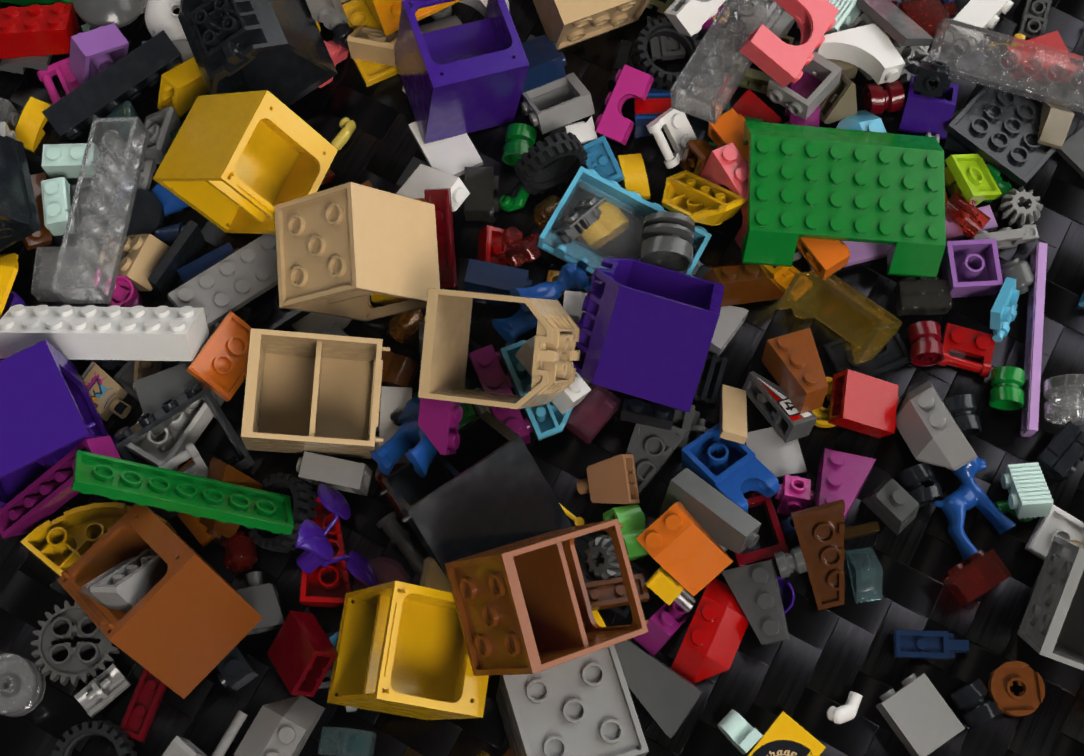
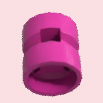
[101,275,143,307]

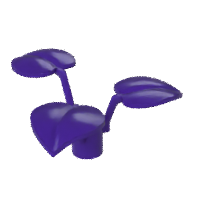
[295,483,378,587]

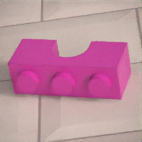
[595,65,654,146]

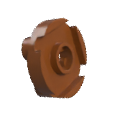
[988,661,1045,717]

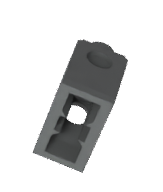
[861,478,919,535]
[236,571,286,635]

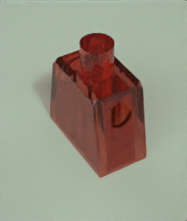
[899,0,957,47]

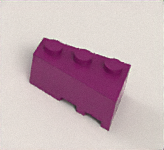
[814,448,876,521]

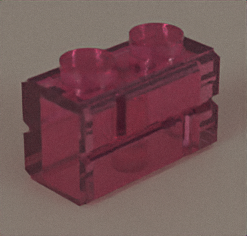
[565,385,621,444]

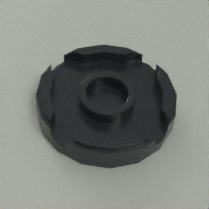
[115,188,165,235]

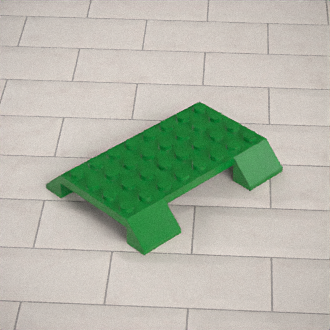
[742,120,946,278]

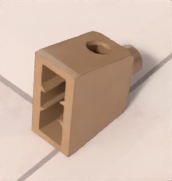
[577,454,640,504]

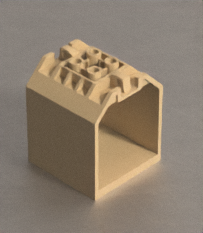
[418,288,580,409]

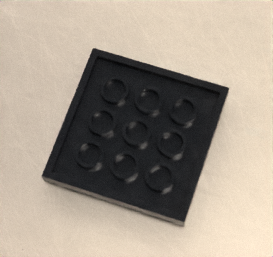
[945,69,1078,187]

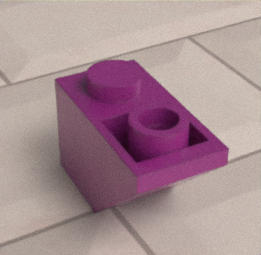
[418,398,463,455]
[633,601,692,657]

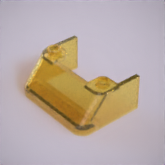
[776,271,902,364]

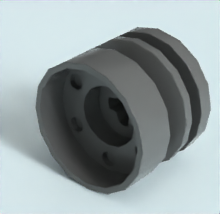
[640,212,695,272]

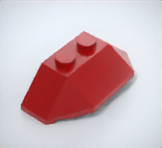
[671,578,749,684]

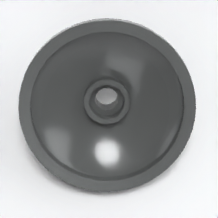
[72,0,145,28]

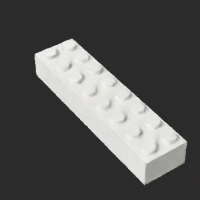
[0,304,209,361]

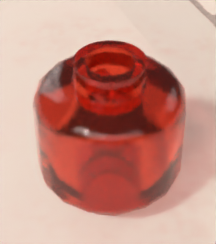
[222,532,258,573]

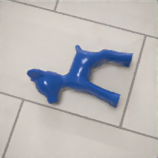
[492,262,593,344]
[371,396,437,478]
[933,457,1016,560]

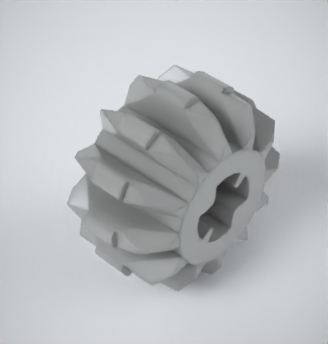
[998,186,1043,229]

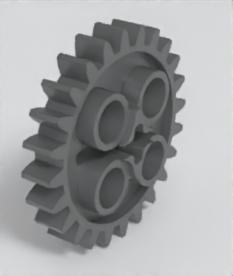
[30,600,120,687]

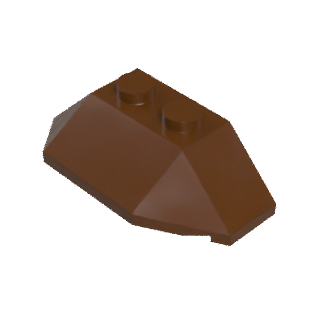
[694,260,786,307]

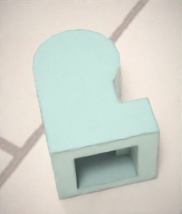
[717,709,763,755]

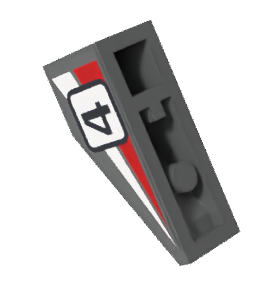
[742,371,817,443]

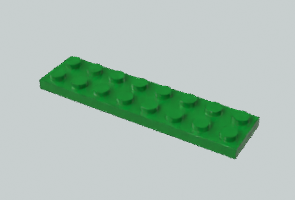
[72,450,294,535]

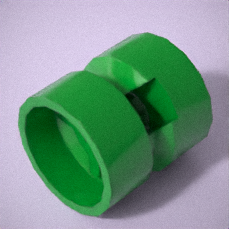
[502,123,537,167]
[989,366,1025,410]

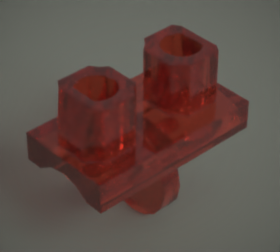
[945,192,991,238]
[495,227,542,268]

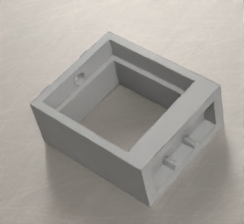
[766,51,842,120]
[521,72,595,134]
[296,451,373,496]

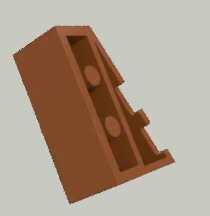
[761,328,829,414]

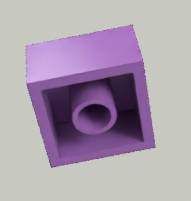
[69,23,129,85]
[941,239,1003,298]

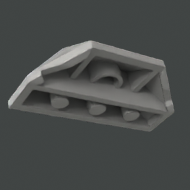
[896,380,978,471]
[81,548,168,613]
[234,696,325,756]

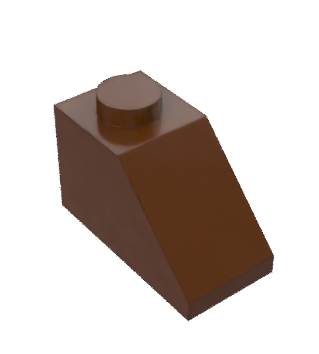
[680,140,716,176]

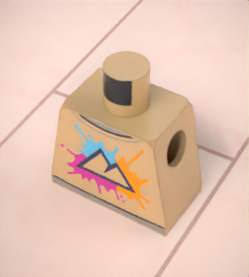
[82,362,131,422]

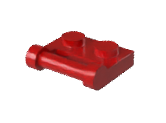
[938,323,995,378]

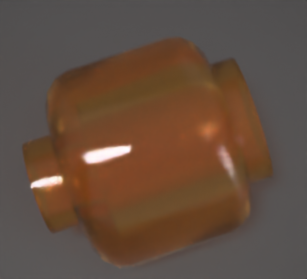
[533,195,569,230]
[388,309,425,343]

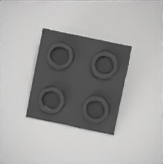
[551,196,607,244]

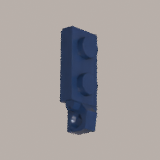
[892,630,969,660]

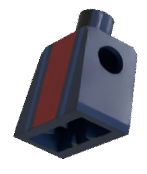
[633,88,687,138]

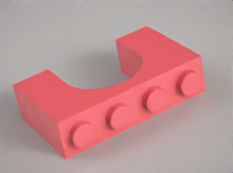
[739,0,839,88]
[700,142,748,251]

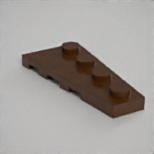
[791,499,845,610]

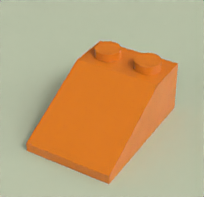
[636,501,733,597]

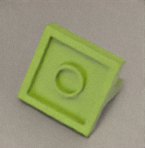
[944,154,1002,212]

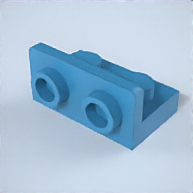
[582,135,625,183]

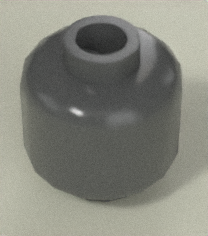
[1000,258,1035,295]

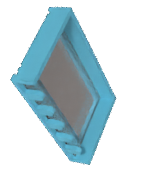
[537,166,712,276]

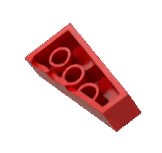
[299,497,353,608]

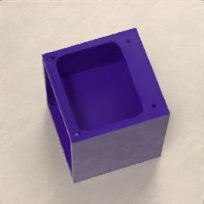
[395,0,530,144]
[0,340,109,509]

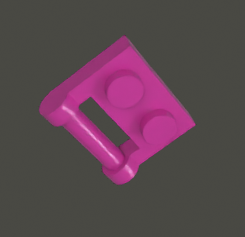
[37,57,81,105]

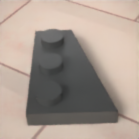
[626,423,689,495]
[722,560,790,645]

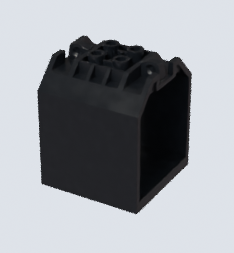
[178,0,338,107]

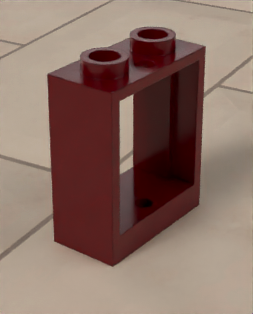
[729,492,789,568]

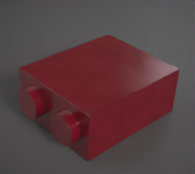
[267,610,338,697]

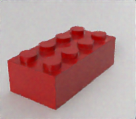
[0,2,80,59]

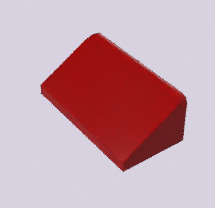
[731,89,782,124]
[478,225,508,266]

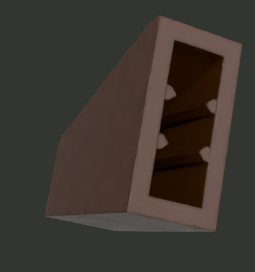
[199,457,263,540]

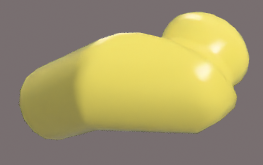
[331,117,356,150]

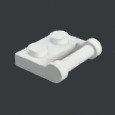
[646,104,697,169]

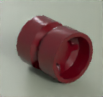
[863,80,905,115]
[907,321,944,367]

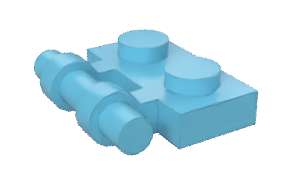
[990,277,1020,343]

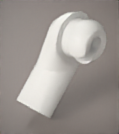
[827,691,863,724]

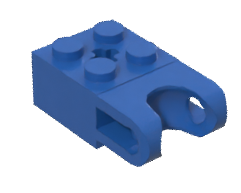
[681,422,780,513]

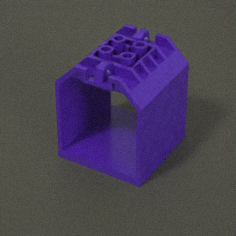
[573,258,725,412]

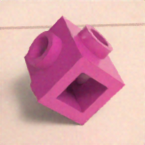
[775,474,814,516]

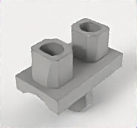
[74,664,131,718]

